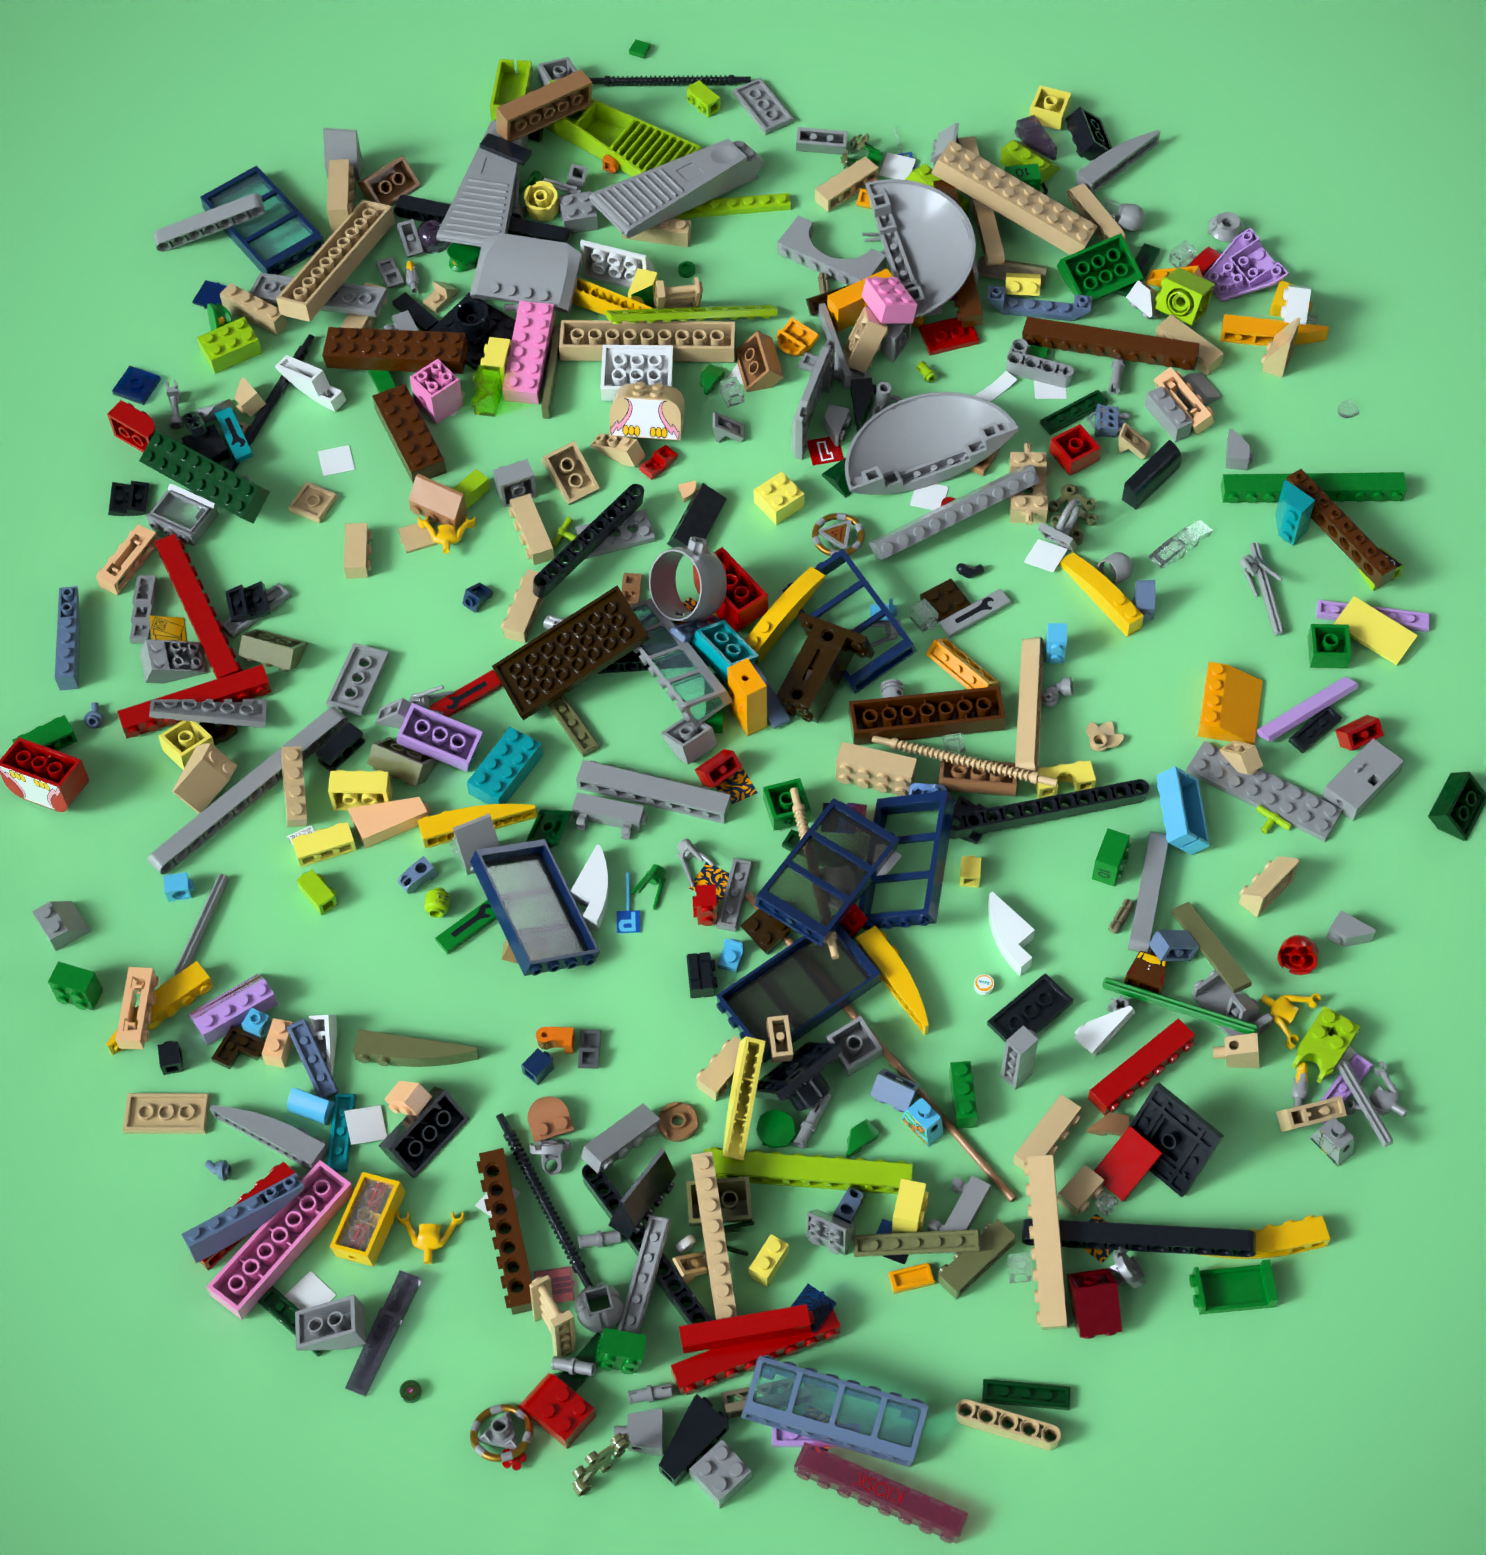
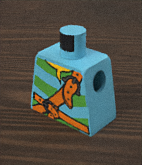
[902,1098,944,1147]

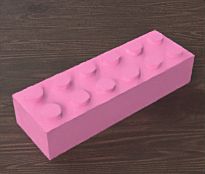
[502,301,556,404]

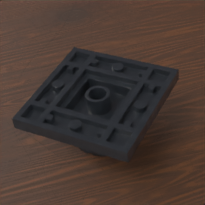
[429,293,516,372]
[755,1042,843,1111]
[1128,1082,1224,1197]

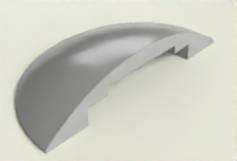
[865,179,976,319]
[845,392,1019,495]

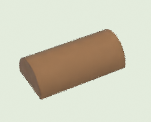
[939,760,1017,797]

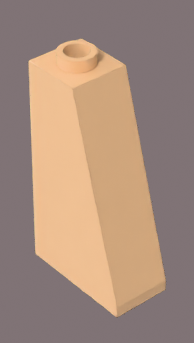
[348,797,430,849]

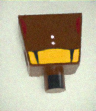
[1124,948,1167,994]

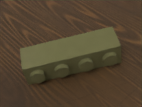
[938,1219,1016,1299]

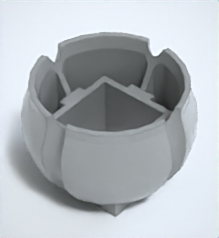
[575,1283,624,1333]

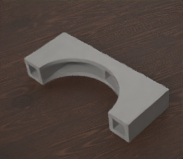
[777,216,886,285]

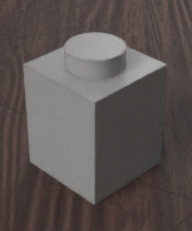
[566,163,588,188]

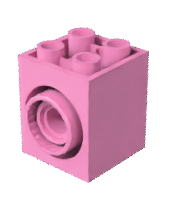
[410,359,464,424]

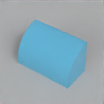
[287,1087,335,1125]

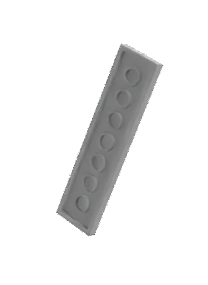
[249,273,388,317]
[1186,741,1343,842]

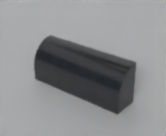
[1122,439,1182,510]
[667,483,727,548]

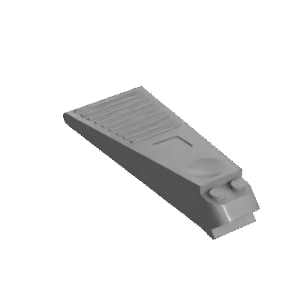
[436,120,529,247]
[589,139,764,238]

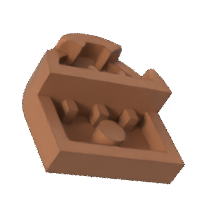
[527,1096,574,1143]

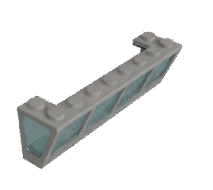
[630,598,732,727]

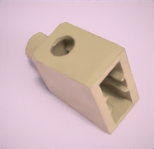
[1213,1033,1260,1068]

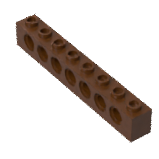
[1286,469,1397,589]
[477,1148,532,1315]

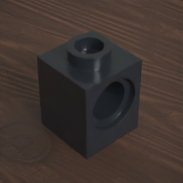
[157,1041,184,1075]

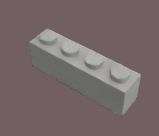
[1001,1025,1038,1089]
[581,1103,660,1174]

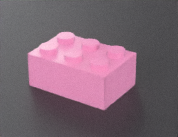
[862,277,917,324]

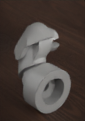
[1042,677,1074,707]

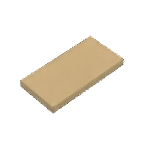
[123,1093,210,1134]

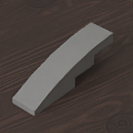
[130,575,156,643]

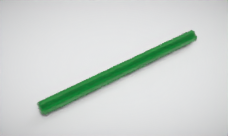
[1102,977,1258,1034]

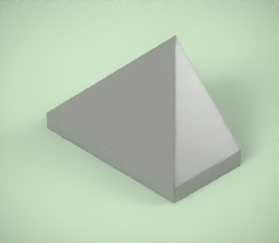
[196,399,235,423]

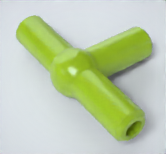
[551,517,577,548]
[1256,804,1292,834]

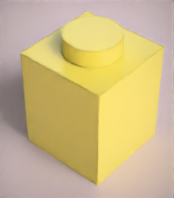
[959,855,981,888]

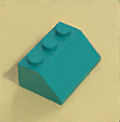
[1275,480,1315,545]
[691,620,759,683]

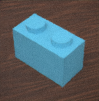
[1045,623,1067,664]

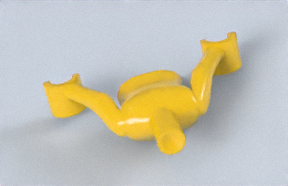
[417,516,476,554]
[1260,993,1321,1050]
[397,1211,465,1264]

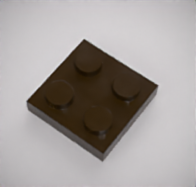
[920,579,971,622]
[740,909,793,955]

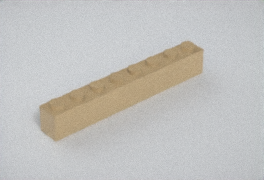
[691,1151,737,1320]
[1024,1155,1068,1330]

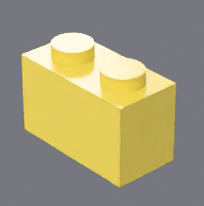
[1005,273,1041,296]
[749,1234,789,1287]

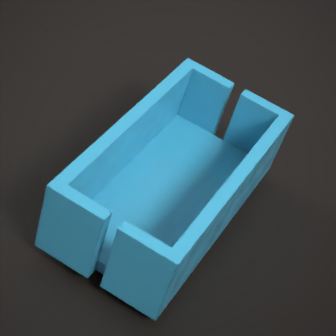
[1157,766,1210,855]

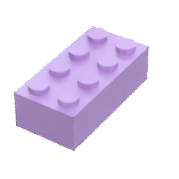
[397,703,483,772]

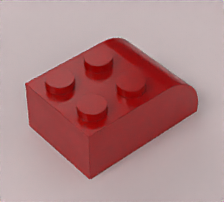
[107,400,156,452]
[519,1373,596,1449]

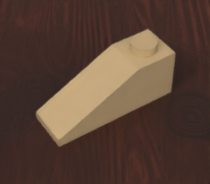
[1276,1096,1347,1132]

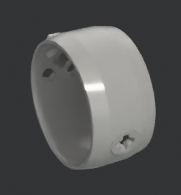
[649,537,727,622]

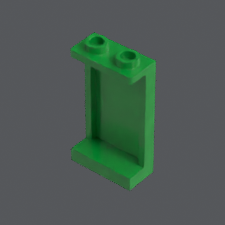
[1189,1259,1278,1315]

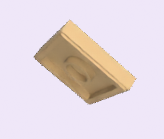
[288,481,338,524]

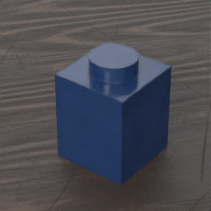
[521,1048,554,1085]

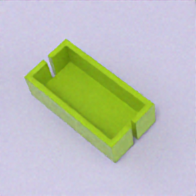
[490,59,533,121]

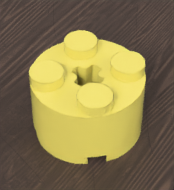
[524,181,560,221]

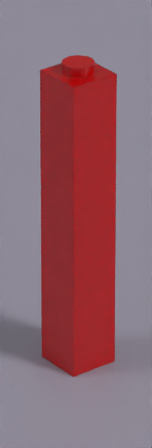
[679,1304,814,1354]

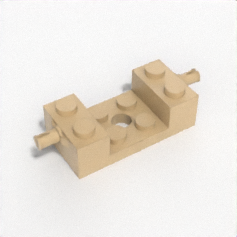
[1009,443,1048,526]

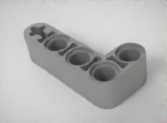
[1006,339,1074,388]

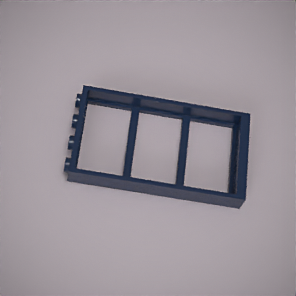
[782,549,917,694]
[859,791,955,930]

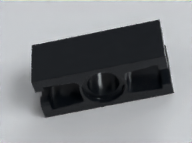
[316,722,365,771]

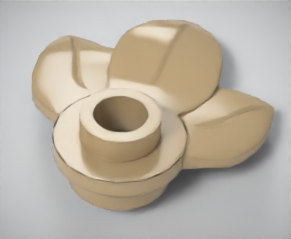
[1086,721,1124,752]

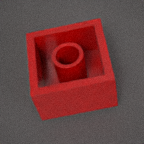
[1049,424,1101,476]

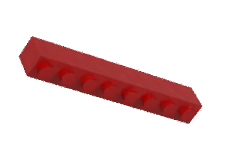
[117,664,272,739]
[671,1303,841,1395]

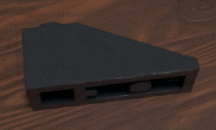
[850,378,877,432]

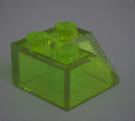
[471,365,502,417]

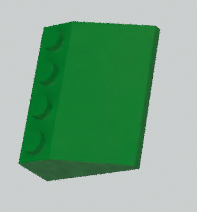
[1057,233,1144,301]

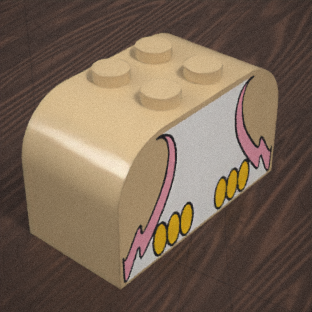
[609,382,685,440]

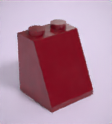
[1066,1268,1122,1339]

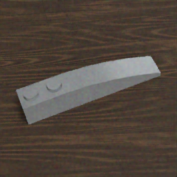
[1076,130,1160,193]
[210,1105,328,1170]

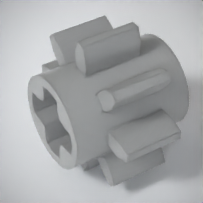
[1107,995,1133,1012]

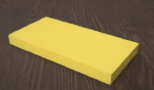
[1334,596,1418,666]

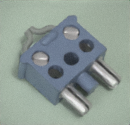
[1087,404,1129,438]

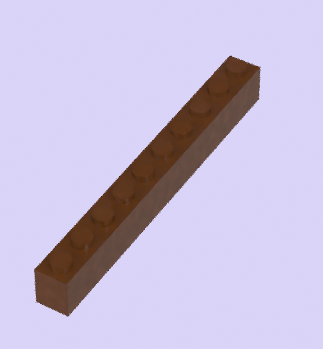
[933,180,983,328]
[1022,317,1199,371]

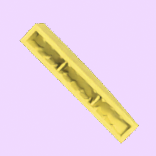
[723,1036,765,1161]

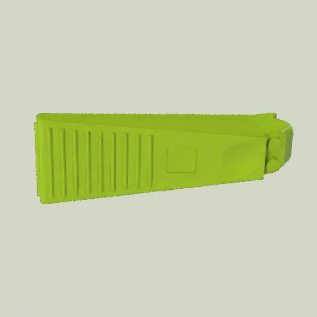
[547,80,702,177]

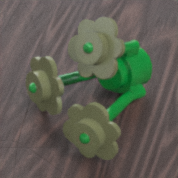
[840,133,883,169]

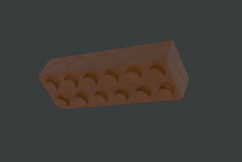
[372,384,447,484]

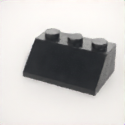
[1066,106,1112,161]

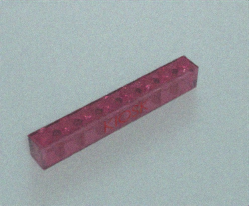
[794,1442,968,1544]

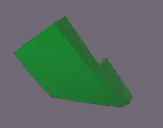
[700,364,725,395]
[846,1119,880,1158]

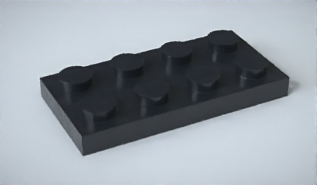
[987,973,1073,1043]

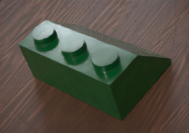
[1428,771,1486,841]

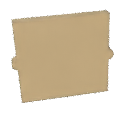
[398,520,437,553]

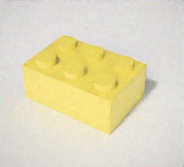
[328,770,393,811]

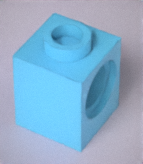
[164,872,195,902]
[241,1008,272,1039]

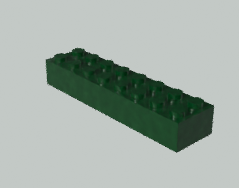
[139,429,270,524]

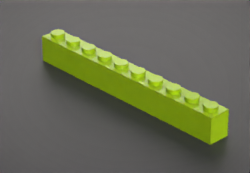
[704,1147,913,1194]

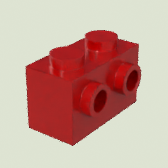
[1335,715,1384,751]
[695,749,742,788]
[692,884,717,926]

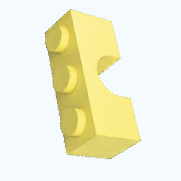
[1034,761,1096,799]

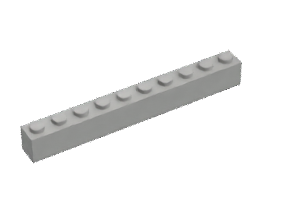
[869,465,1040,560]

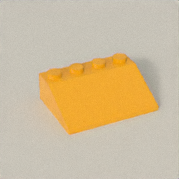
[1197,662,1263,745]

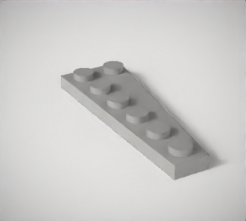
[149,699,267,728]

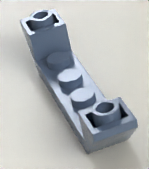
[987,286,1092,321]

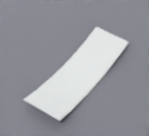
[974,371,1017,401]

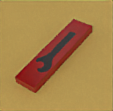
[429,670,503,718]

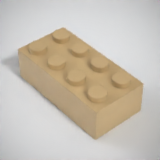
[327,159,356,234]
[836,742,917,796]

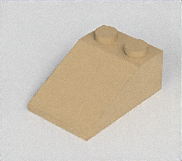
[1261,317,1301,378]
[541,441,600,505]
[172,743,237,814]

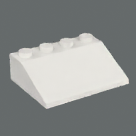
[580,240,654,288]
[600,345,673,401]

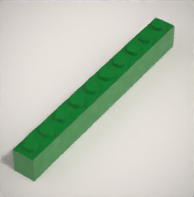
[1221,472,1407,503]

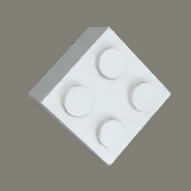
[1280,285,1311,325]

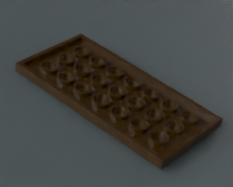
[492,585,651,721]

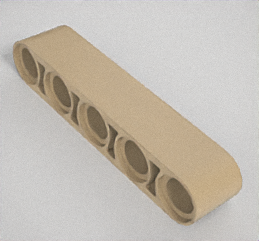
[1067,183,1126,241]
[955,1399,1061,1451]

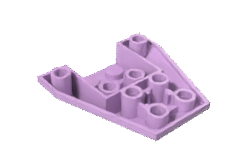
[1203,228,1289,302]

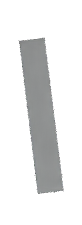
[818,303,851,388]
[618,1214,672,1334]

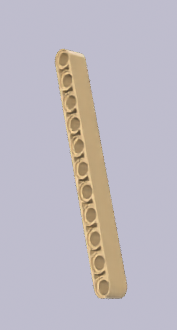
[958,136,1005,266]

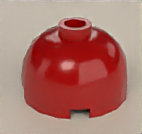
[1277,935,1319,975]

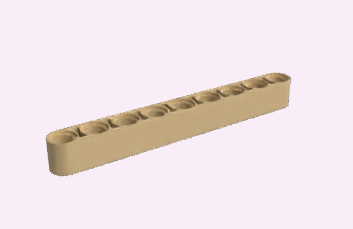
[1015,637,1044,773]

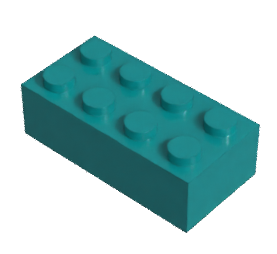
[467,727,543,805]

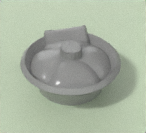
[1208,212,1245,242]

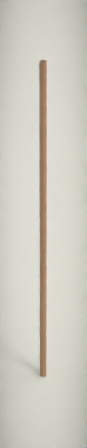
[745,891,1017,1202]

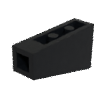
[659,1394,729,1486]

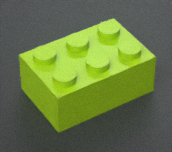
[197,317,262,374]

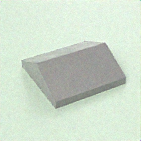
[1175,373,1222,411]

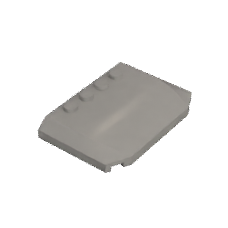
[470,233,583,313]
[791,339,835,460]

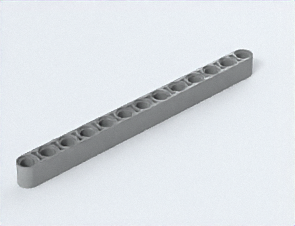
[148,707,348,875]

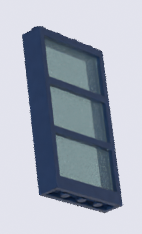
[200,165,324,275]

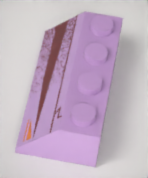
[188,974,278,1046]

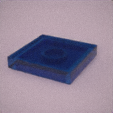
[112,366,161,405]

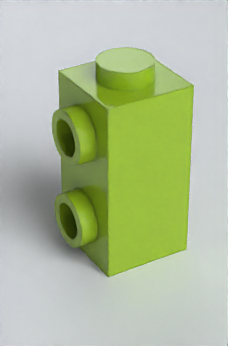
[686,80,721,118]
[453,469,490,509]
[296,869,337,916]

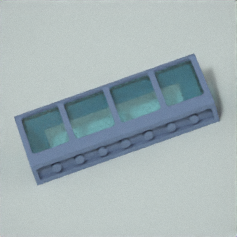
[741,1355,929,1467]

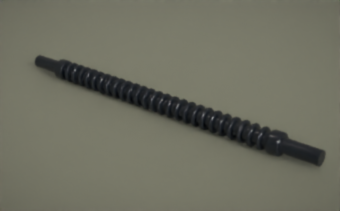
[589,75,751,86]
[496,1113,594,1288]

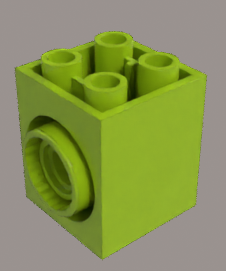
[1155,267,1215,325]

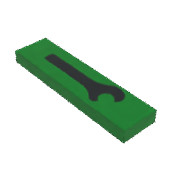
[435,900,510,954]

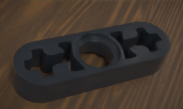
[182,411,208,437]

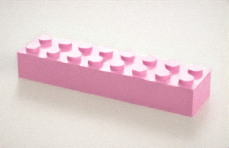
[207,1160,354,1320]

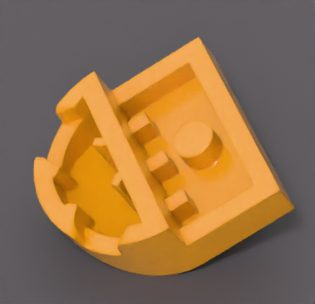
[776,317,820,357]

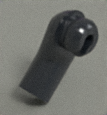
[956,563,984,579]

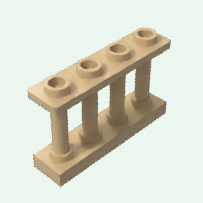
[654,277,703,321]
[529,1275,577,1358]

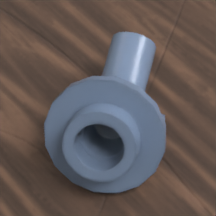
[84,702,104,728]
[205,1160,231,1181]

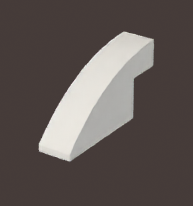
[275,355,347,412]
[571,844,609,930]
[988,892,1035,976]

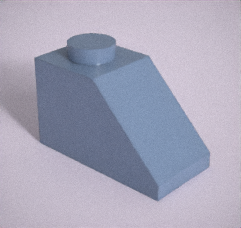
[1133,580,1156,621]

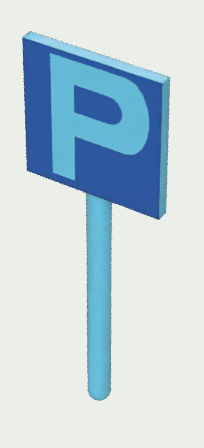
[617,872,641,934]

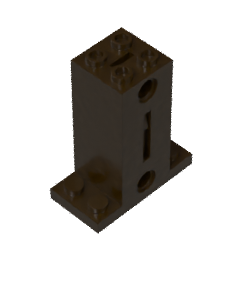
[776,612,875,723]

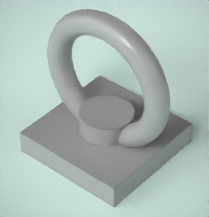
[1038,498,1082,553]

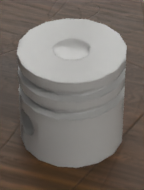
[881,679,904,698]

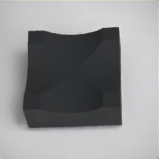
[181,424,230,463]

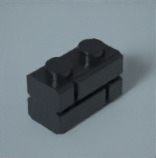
[686,952,718,999]

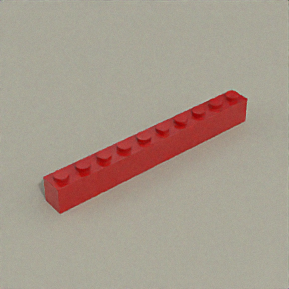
[154,534,243,679]

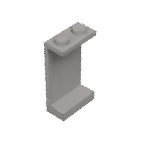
[1192,970,1273,1036]

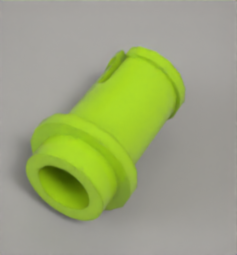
[916,361,937,383]

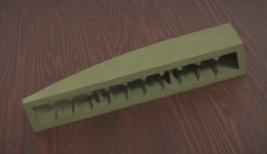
[353,1029,479,1067]

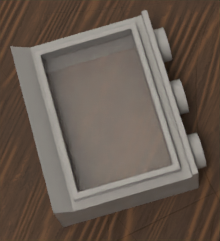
[146,483,218,546]

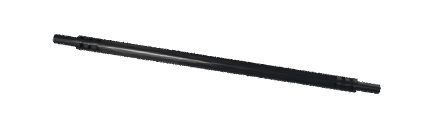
[196,334,314,521]

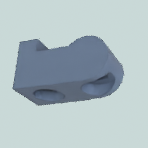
[398,856,438,894]
[833,1187,865,1225]

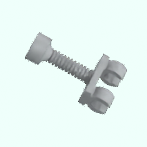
[165,380,184,429]

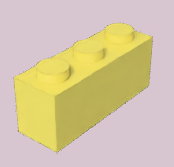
[292,822,356,868]

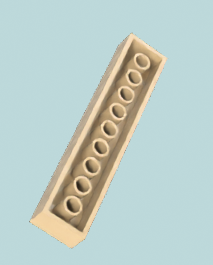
[931,140,1098,255]
[276,199,395,322]
[559,320,735,362]

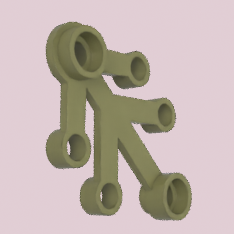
[1048,484,1098,545]
[572,1433,631,1497]

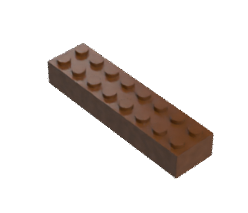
[322,327,469,374]
[849,686,1006,745]

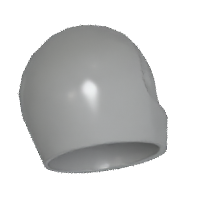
[1115,203,1146,232]
[1097,552,1133,585]

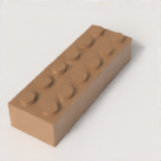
[496,70,592,142]

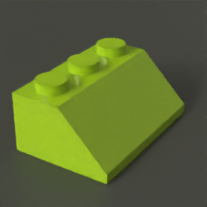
[1000,139,1060,184]

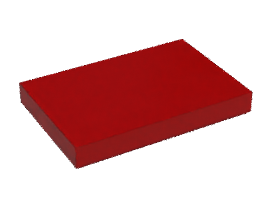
[919,317,979,356]
[1094,1126,1163,1202]

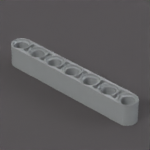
[153,194,265,252]
[1128,831,1168,953]

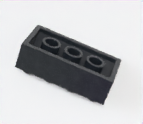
[379,1087,469,1178]
[609,1149,676,1239]

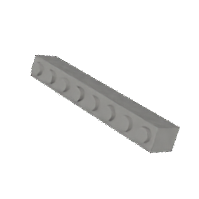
[576,760,731,824]

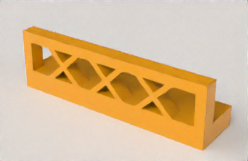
[926,638,1000,689]

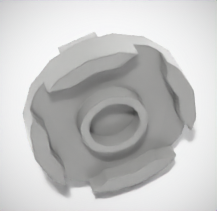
[529,1139,571,1175]
[1109,1247,1146,1289]

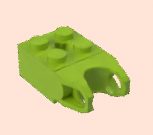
[1292,1006,1361,1084]

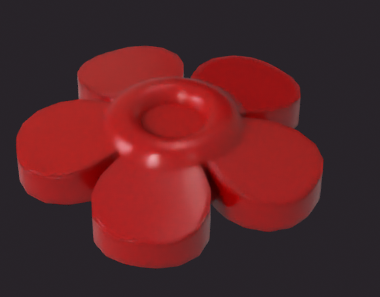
[502,1449,527,1471]

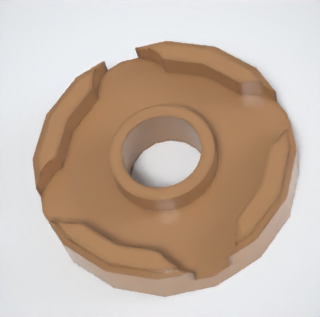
[658,1102,698,1142]

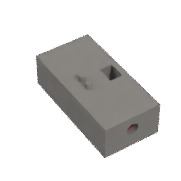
[1322,739,1404,821]

